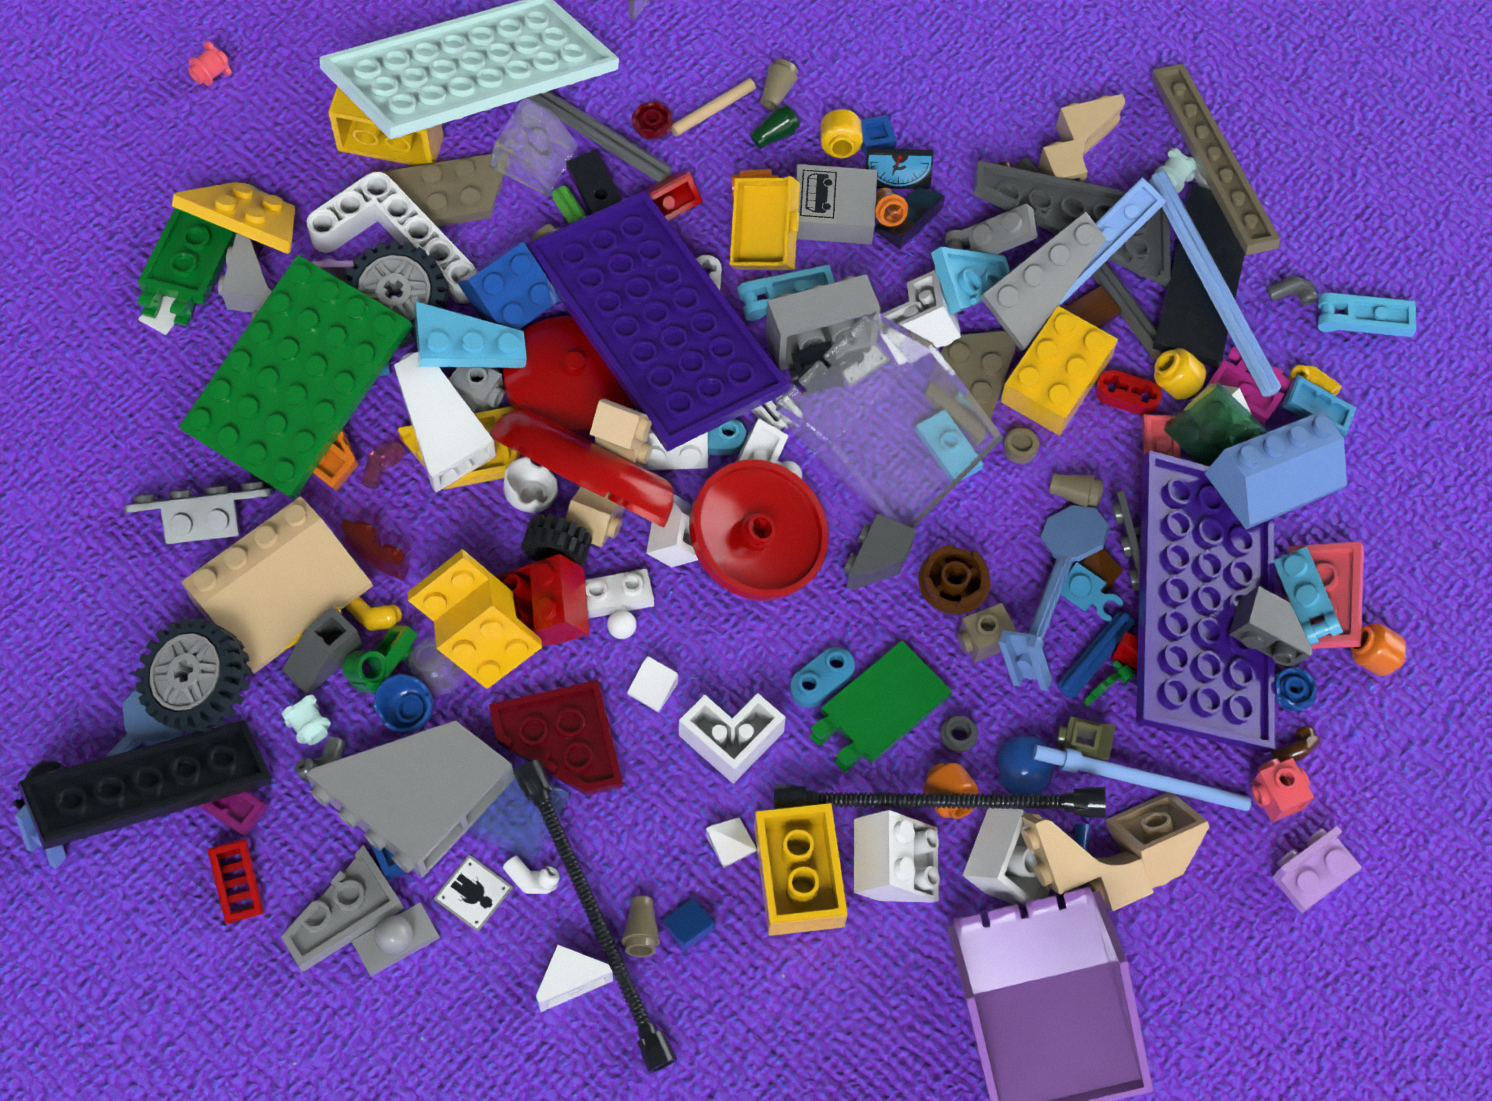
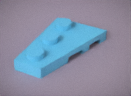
[931,247,1010,315]
[414,302,527,368]

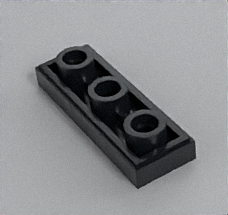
[566,150,622,215]

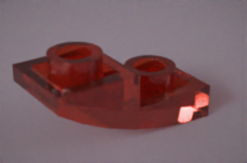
[341,519,409,581]

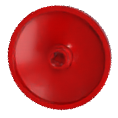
[503,316,635,438]
[689,460,829,601]

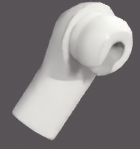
[503,856,560,894]

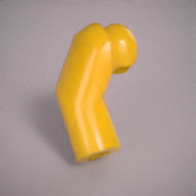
[1289,365,1341,396]

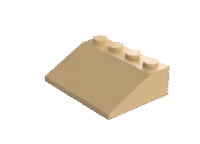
[181,496,373,674]

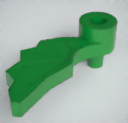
[1083,660,1137,707]

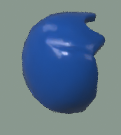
[373,673,434,734]
[997,735,1054,796]

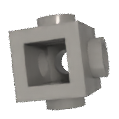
[448,367,505,413]

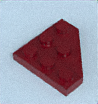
[489,680,623,796]

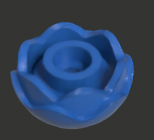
[1275,667,1317,712]

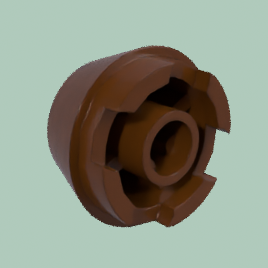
[918,545,991,616]

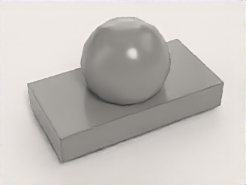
[352,902,440,977]

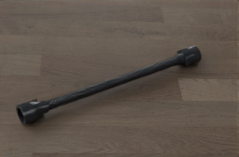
[513,760,678,1073]
[774,784,1106,818]

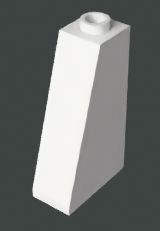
[394,351,496,493]

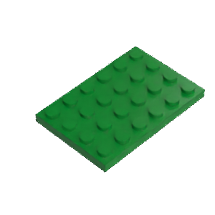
[178,255,413,500]

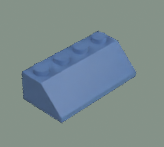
[1205,411,1347,530]

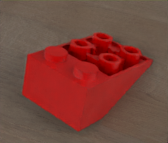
[495,554,590,646]

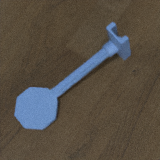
[998,505,1110,691]
[15,689,184,869]

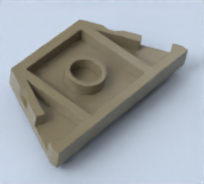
[382,151,511,227]
[925,331,1017,447]

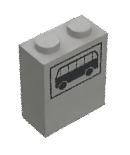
[793,164,877,245]

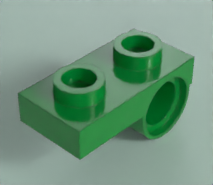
[342,625,418,694]

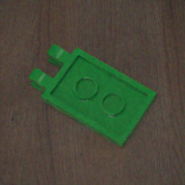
[137,208,236,326]
[809,641,953,773]

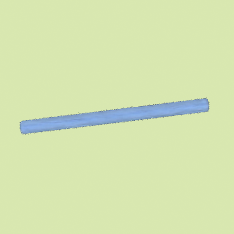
[1149,171,1281,397]

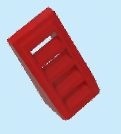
[207,839,264,924]

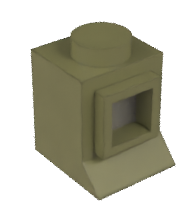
[1055,716,1116,762]

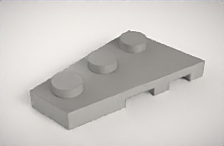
[281,845,404,973]

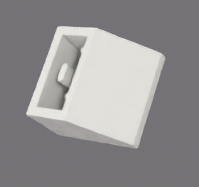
[854,810,940,903]

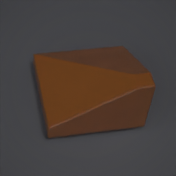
[1081,548,1123,594]

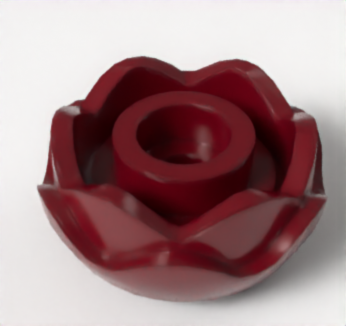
[632,101,673,140]

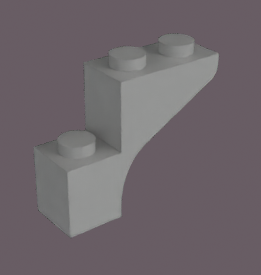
[218,233,272,321]

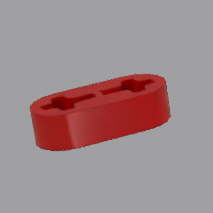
[1095,370,1162,415]

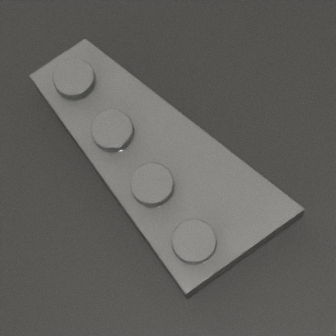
[979,212,1106,351]

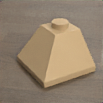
[1105,792,1209,888]

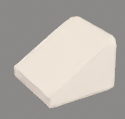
[627,656,678,712]

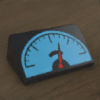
[865,148,934,189]

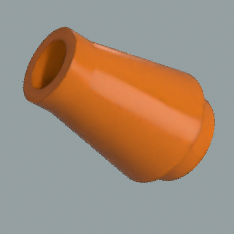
[875,188,908,227]

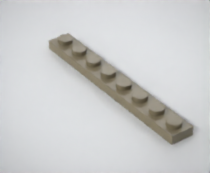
[1152,64,1280,255]

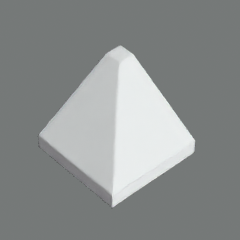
[706,817,757,868]

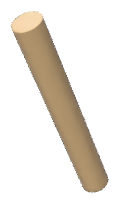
[671,78,756,137]

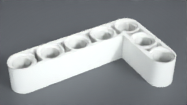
[307,172,475,304]

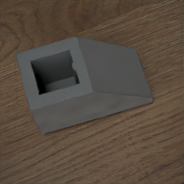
[844,514,917,590]
[1229,586,1312,667]
[282,606,363,696]

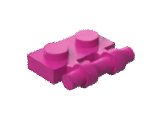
[1206,346,1291,426]

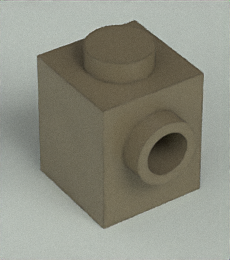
[957,603,1017,663]

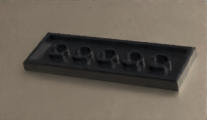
[1152,184,1245,368]
[19,720,272,850]

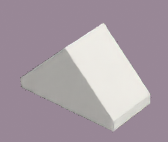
[536,945,613,1012]

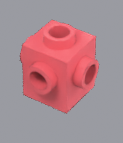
[1251,758,1315,823]

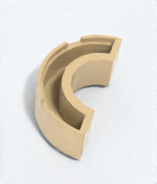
[565,399,653,547]

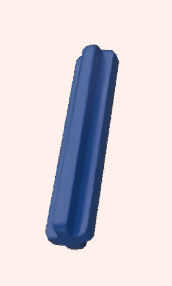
[1057,612,1135,699]

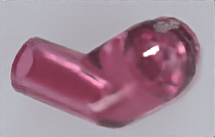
[361,442,404,489]

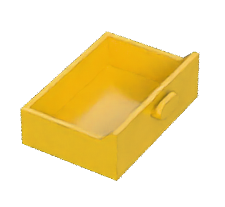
[730,176,800,270]

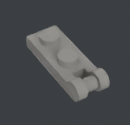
[945,204,1037,255]

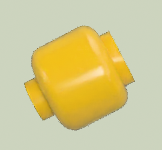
[819,109,863,159]
[1154,348,1206,400]

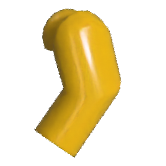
[346,597,402,631]

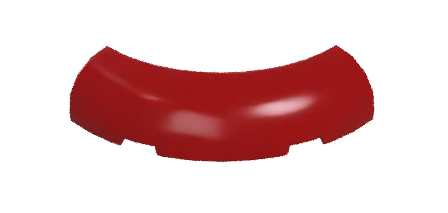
[489,409,674,528]

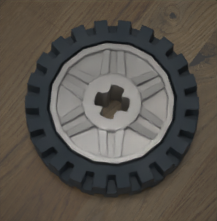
[344,241,448,348]
[136,618,251,733]

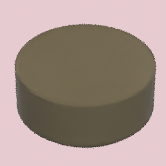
[1003,427,1039,464]

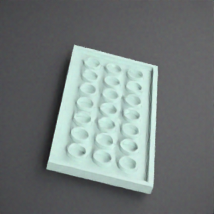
[320,0,619,139]

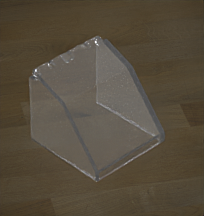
[775,311,1004,528]

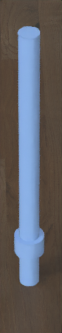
[1032,745,1252,811]

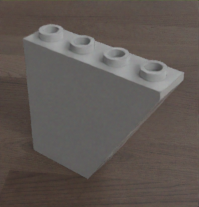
[306,720,515,878]

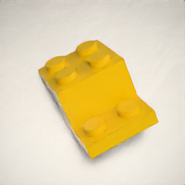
[407,549,542,689]

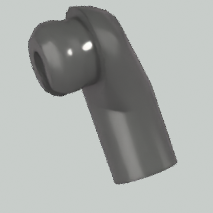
[1266,276,1318,306]
[295,736,346,783]

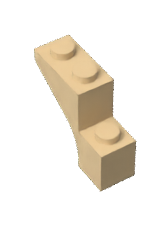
[1038,94,1125,183]
[1021,813,1154,911]

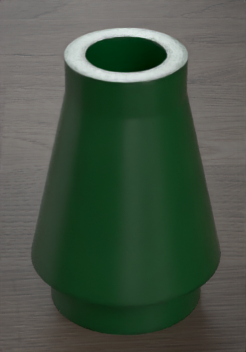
[749,105,800,150]

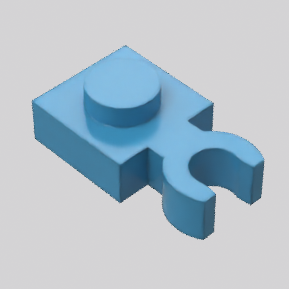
[1060,562,1124,622]

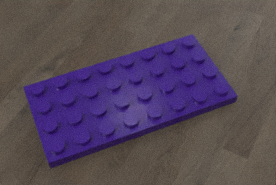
[527,191,789,452]
[1136,450,1275,753]

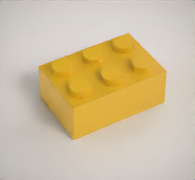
[328,86,444,166]
[1001,306,1118,436]
[754,803,848,936]

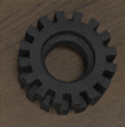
[521,514,592,567]

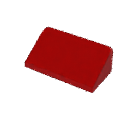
[644,170,703,221]

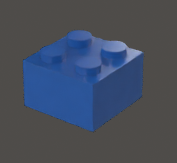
[457,241,560,330]

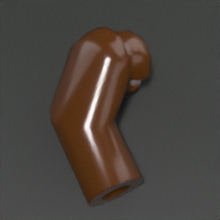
[1271,725,1320,763]

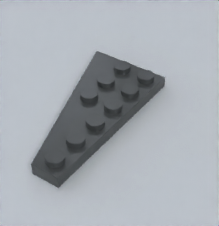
[973,160,1171,287]

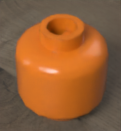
[1350,622,1406,676]
[923,763,979,819]

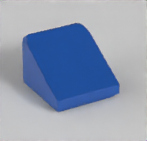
[661,898,715,952]

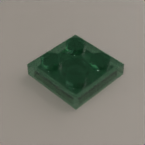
[1164,381,1266,466]

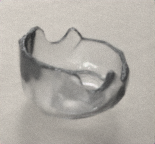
[406,637,466,696]

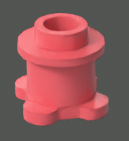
[188,41,232,86]

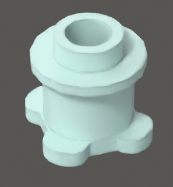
[1154,148,1198,193]
[282,695,331,745]

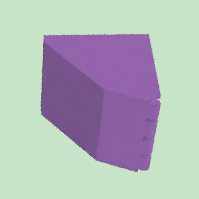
[947,887,1153,1101]

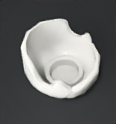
[503,457,558,513]

